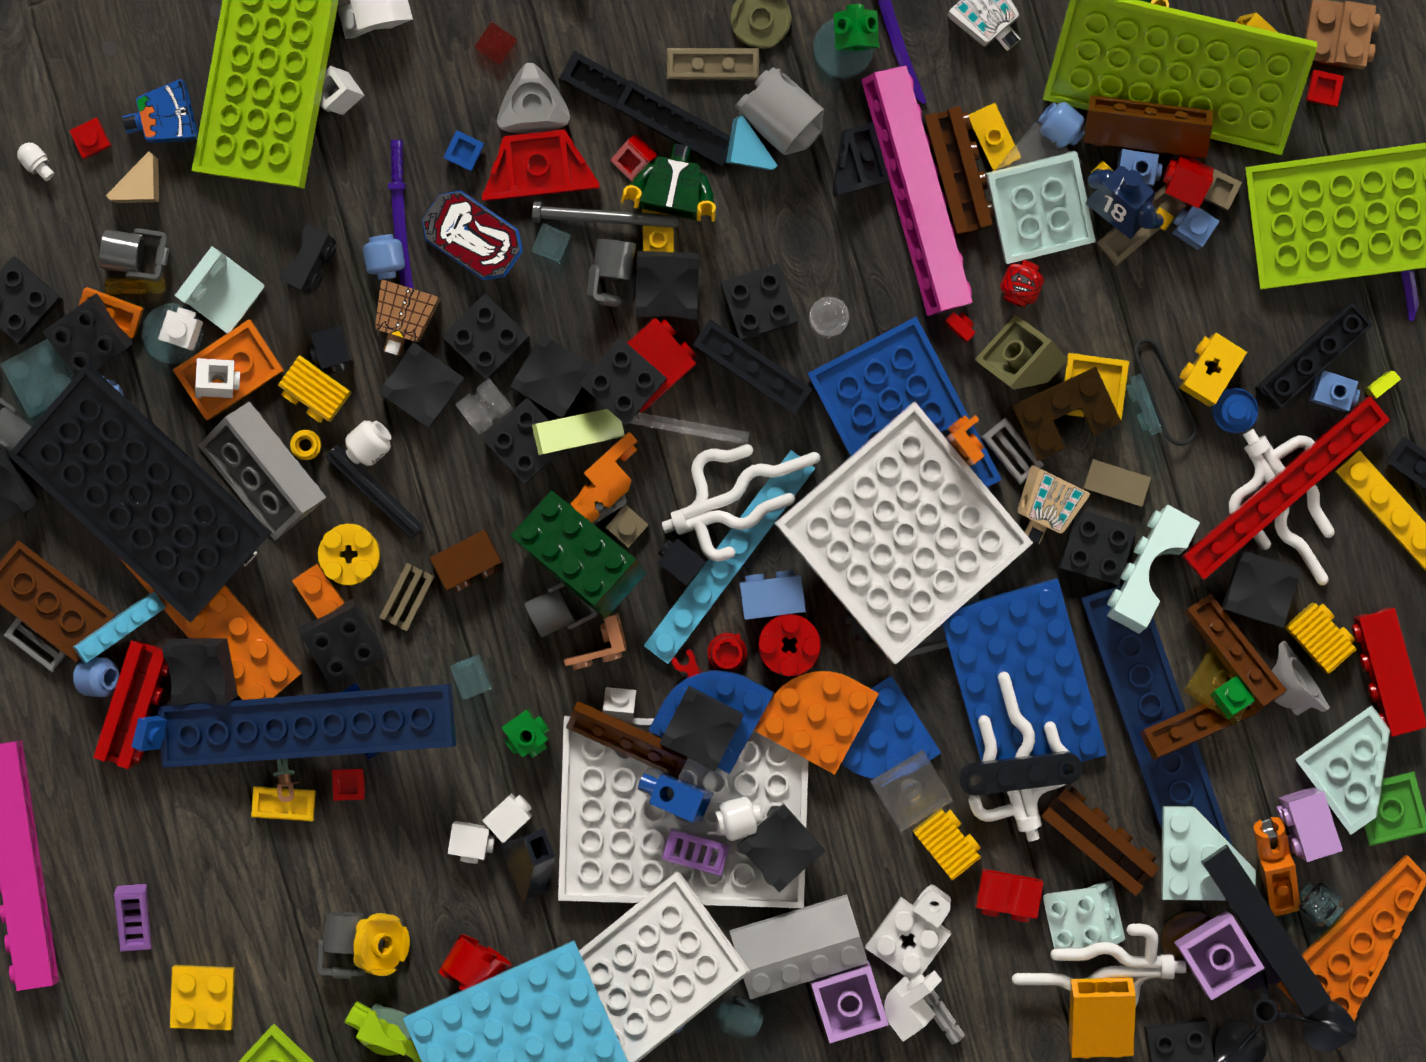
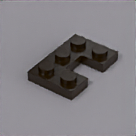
[1011,367,1122,461]

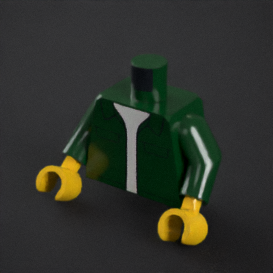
[621,144,716,222]

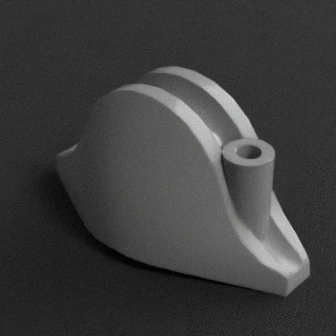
[1272,640,1330,716]

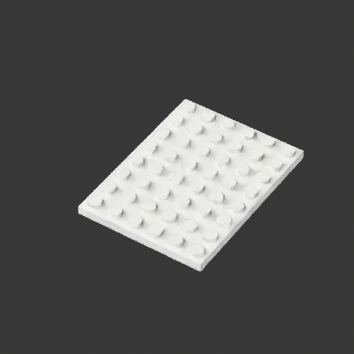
[558,716,808,908]

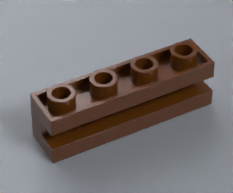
[1084,95,1213,159]
[923,106,995,237]
[1039,786,1159,896]

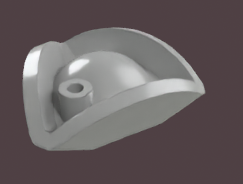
[497,63,570,134]

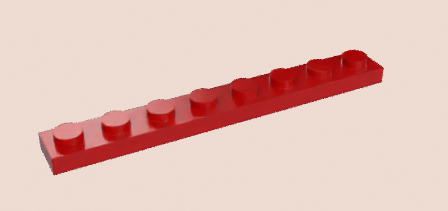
[1182,396,1390,580]

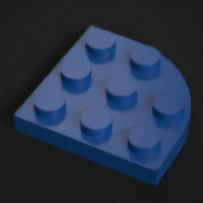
[648,670,774,774]
[841,675,941,779]

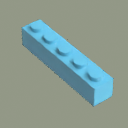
[73,592,166,663]

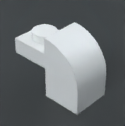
[338,0,413,39]
[884,970,942,1041]

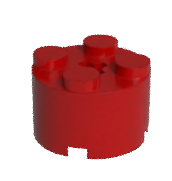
[758,614,821,676]
[438,934,513,990]

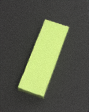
[532,409,625,455]

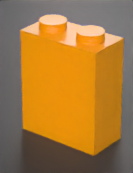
[1069,977,1136,1059]

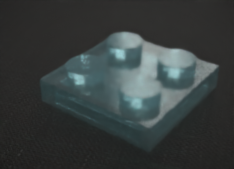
[0,339,75,418]

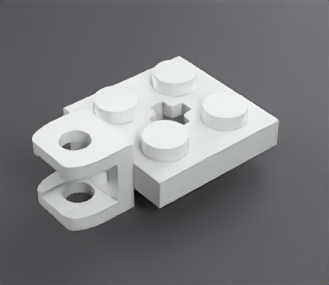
[865,884,951,980]

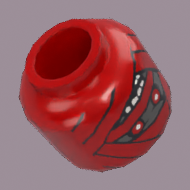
[1000,260,1045,308]

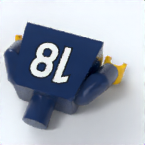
[1085,160,1175,240]

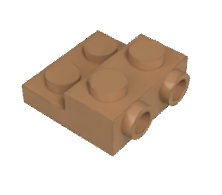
[1305,0,1380,70]

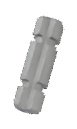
[923,989,965,1044]

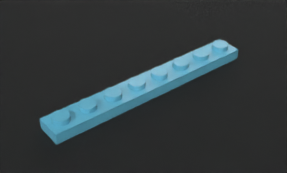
[644,450,815,664]

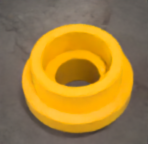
[290,430,321,460]

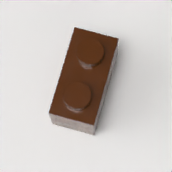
[430,529,503,593]

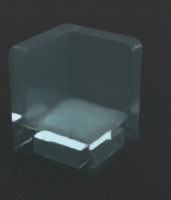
[450,654,494,699]

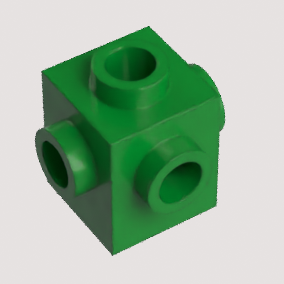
[834,4,879,53]
[501,708,550,758]

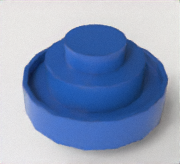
[1212,388,1258,433]

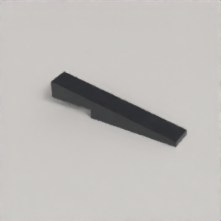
[558,51,730,167]
[1201,844,1332,1017]

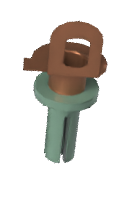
[273,759,300,802]

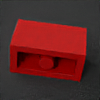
[1163,155,1214,209]

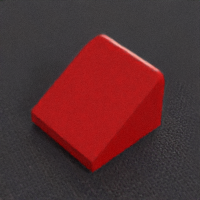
[610,135,657,181]

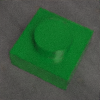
[1210,676,1255,719]

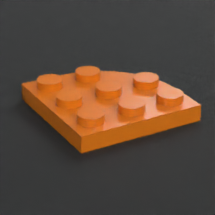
[754,671,879,775]

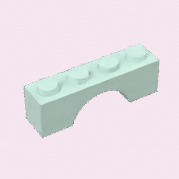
[1107,505,1200,633]

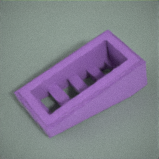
[662,828,730,876]
[114,884,152,952]

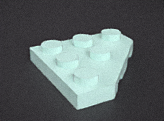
[1295,705,1390,835]
[1161,806,1256,901]

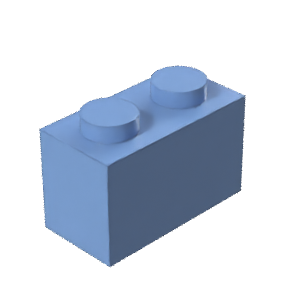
[740,570,806,620]

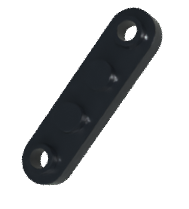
[959,751,1083,795]

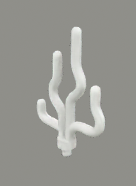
[1228,428,1335,585]
[662,444,820,562]
[968,671,1073,841]
[1012,924,1186,1006]

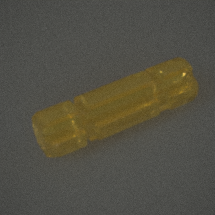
[104,277,166,295]

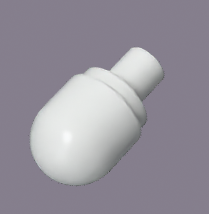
[17,143,55,181]

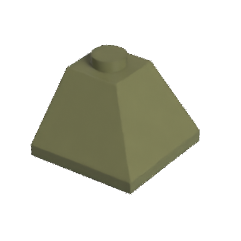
[975,314,1069,390]

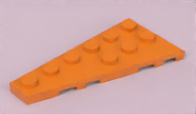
[1275,855,1426,1050]

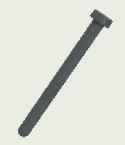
[532,201,680,228]

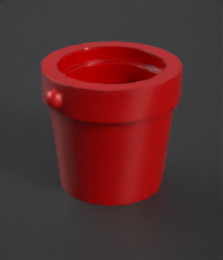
[708,633,747,672]

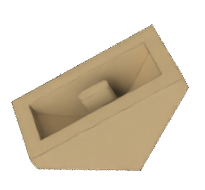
[106,151,159,203]

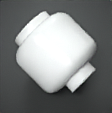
[345,421,391,466]
[715,797,762,841]

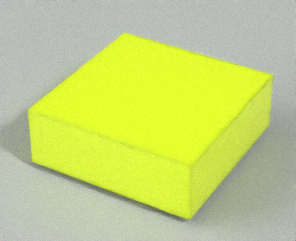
[1364,371,1401,399]

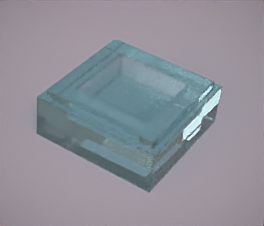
[531,223,571,264]

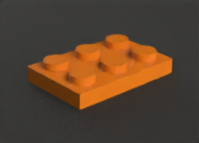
[173,319,285,421]

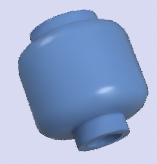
[1038,102,1085,148]
[363,234,405,280]
[73,657,120,697]

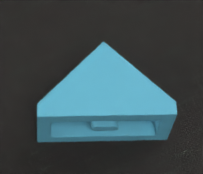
[726,115,778,170]

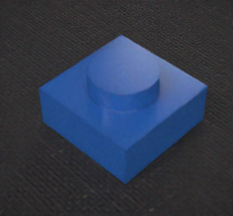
[443,130,485,172]
[131,716,167,751]

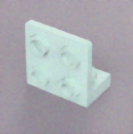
[175,246,265,333]
[1043,880,1125,949]

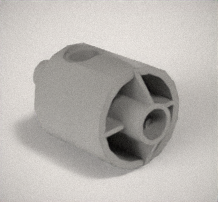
[735,67,825,155]

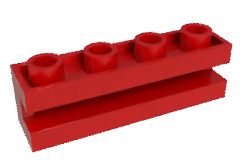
[1351,607,1426,737]
[93,640,170,769]

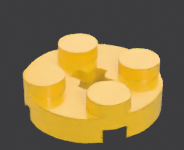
[318,524,380,585]
[353,913,410,976]

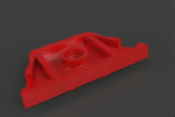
[482,129,600,202]

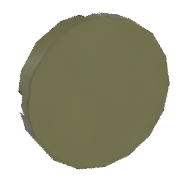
[730,0,792,50]

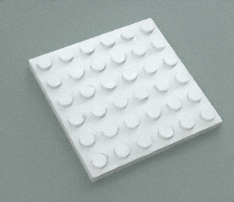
[774,402,1033,665]

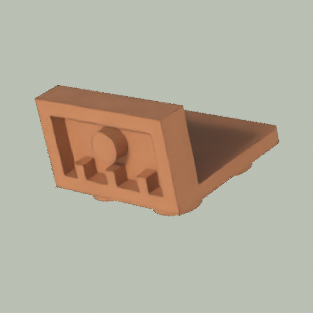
[564,613,627,670]

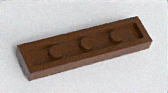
[1185,593,1287,710]
[1139,699,1259,760]
[566,701,688,779]

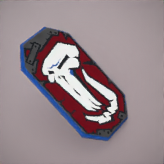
[422,191,523,281]

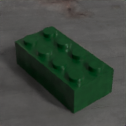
[510,490,647,619]

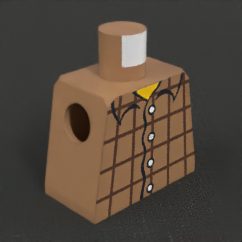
[375,280,441,356]

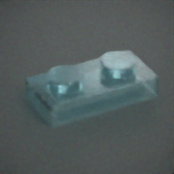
[1126,374,1162,435]

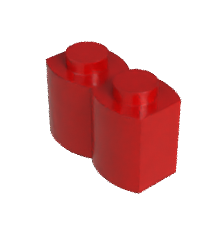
[975,869,1044,922]

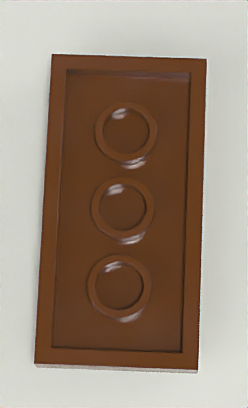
[0,540,116,664]

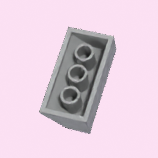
[198,402,326,541]
[729,894,868,999]

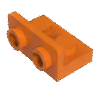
[946,415,985,466]

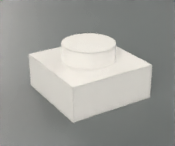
[603,687,636,721]

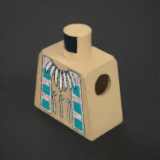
[1018,465,1090,544]

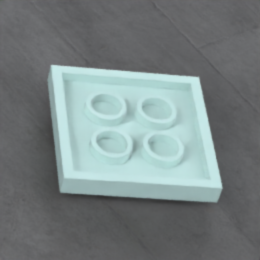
[986,151,1096,264]

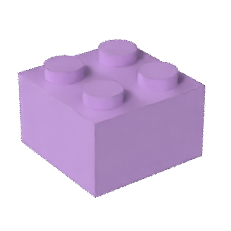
[1276,787,1343,862]
[1174,910,1264,1000]
[811,961,889,1043]

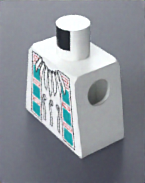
[947,0,1021,51]

